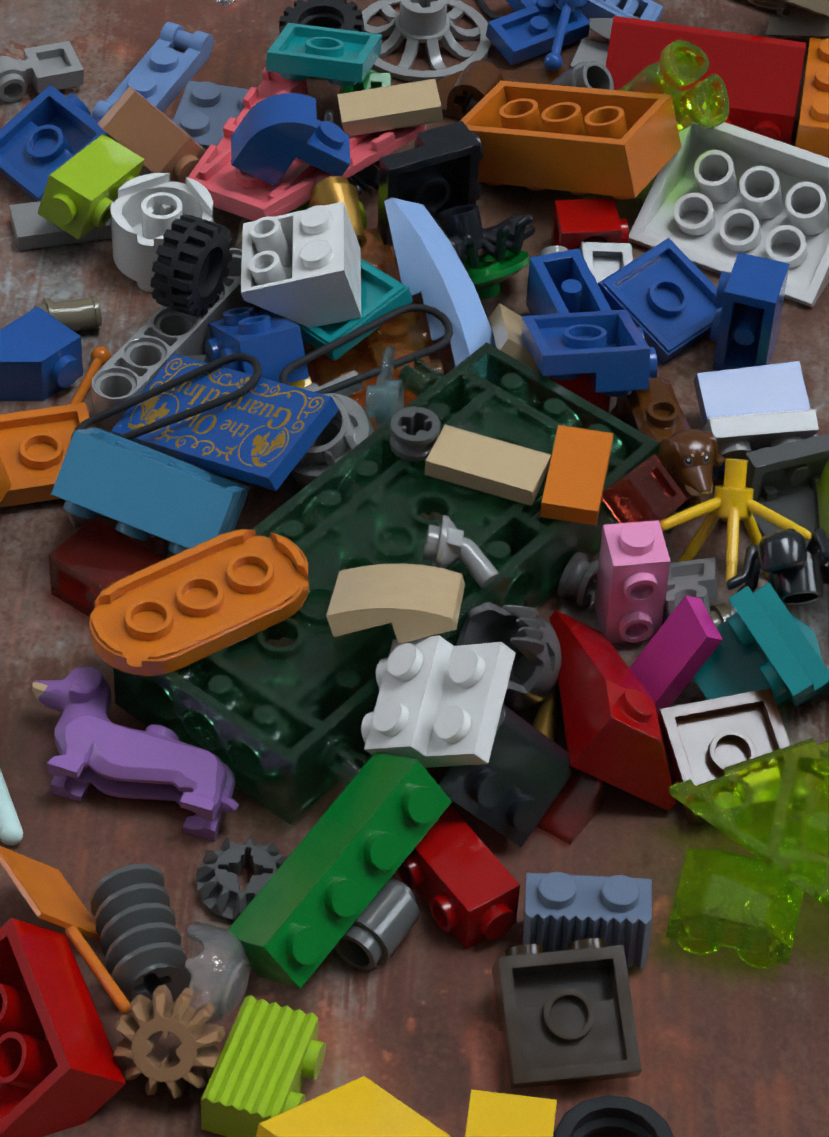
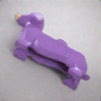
[32,667,239,841]

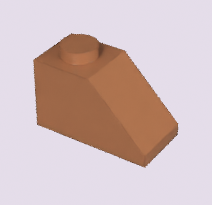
[97,86,206,183]

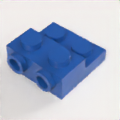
[0,84,117,202]
[522,309,658,397]

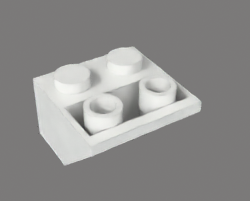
[241,201,361,328]

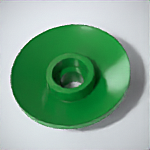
[463,251,530,300]

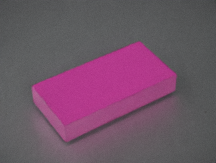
[629,595,723,715]

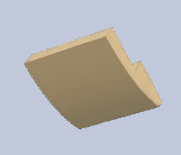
[326,563,465,644]

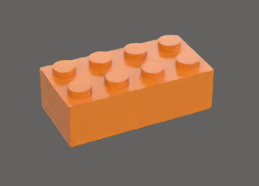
[460,81,681,200]

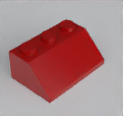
[0,918,126,1137]

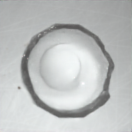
[185,921,250,1024]

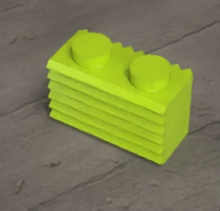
[201,995,326,1137]

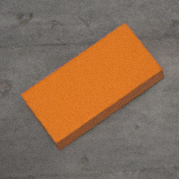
[540,425,614,526]

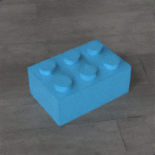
[51,427,250,554]

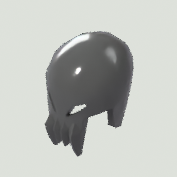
[456,602,562,712]

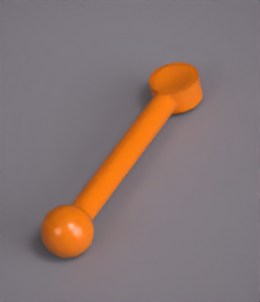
[70,346,111,404]

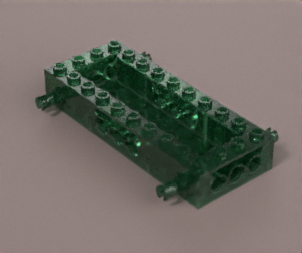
[113,342,678,825]

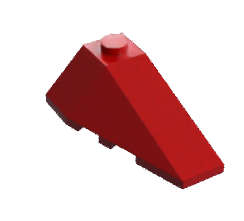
[550,610,676,811]

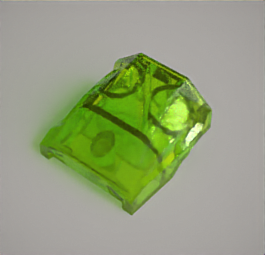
[666,849,807,968]

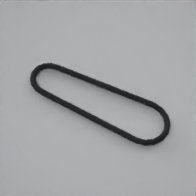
[279,304,453,394]
[71,353,262,440]

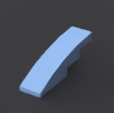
[384,197,507,389]

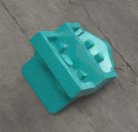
[693,583,829,709]

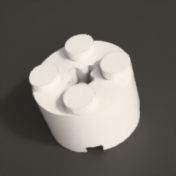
[110,173,214,292]

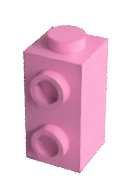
[594,520,671,644]

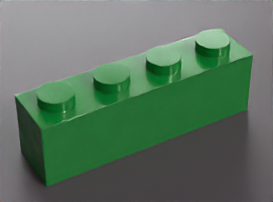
[223,752,452,989]

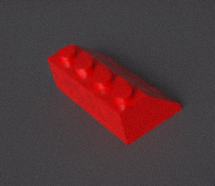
[605,16,806,145]

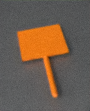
[0,846,131,1014]

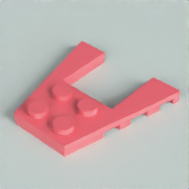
[185,67,426,221]

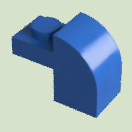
[231,93,350,186]

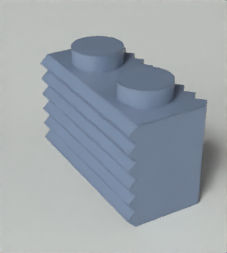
[522,872,652,970]

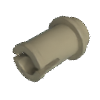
[34,296,102,331]

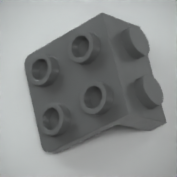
[744,434,829,546]

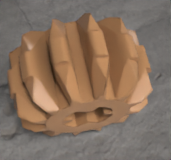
[114,985,225,1099]

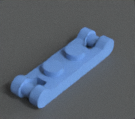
[92,21,214,121]

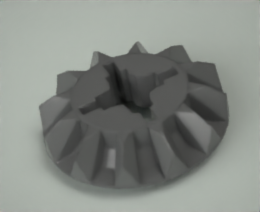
[196,835,288,920]

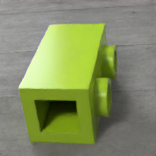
[37,133,145,240]

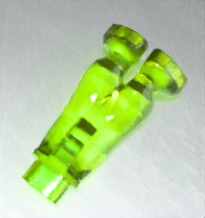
[619,39,729,132]

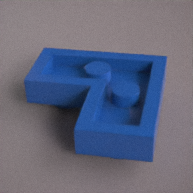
[486,0,590,66]

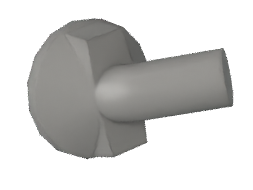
[423,515,499,588]

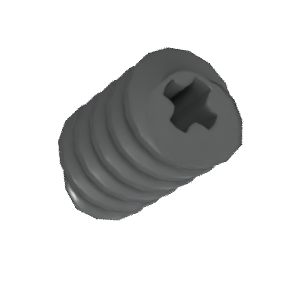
[89,864,192,1003]

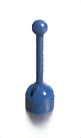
[544,0,588,72]

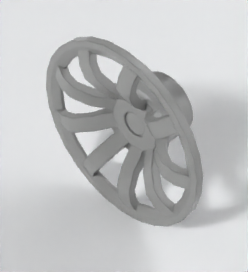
[362,0,491,82]

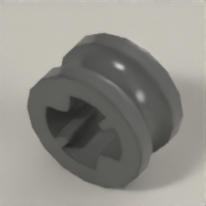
[389,406,441,462]
[558,552,599,609]

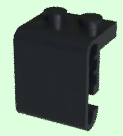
[439,705,574,848]

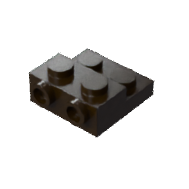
[492,938,642,1089]

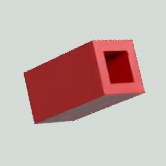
[396,805,520,950]

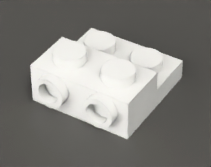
[361,635,516,768]

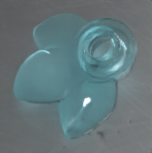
[366,347,404,455]

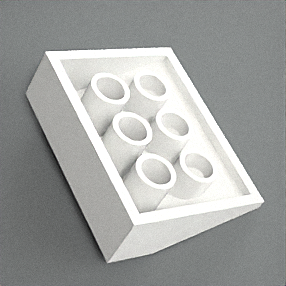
[629,110,829,308]

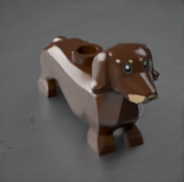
[611,377,725,521]

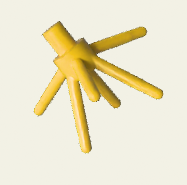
[659,459,812,583]

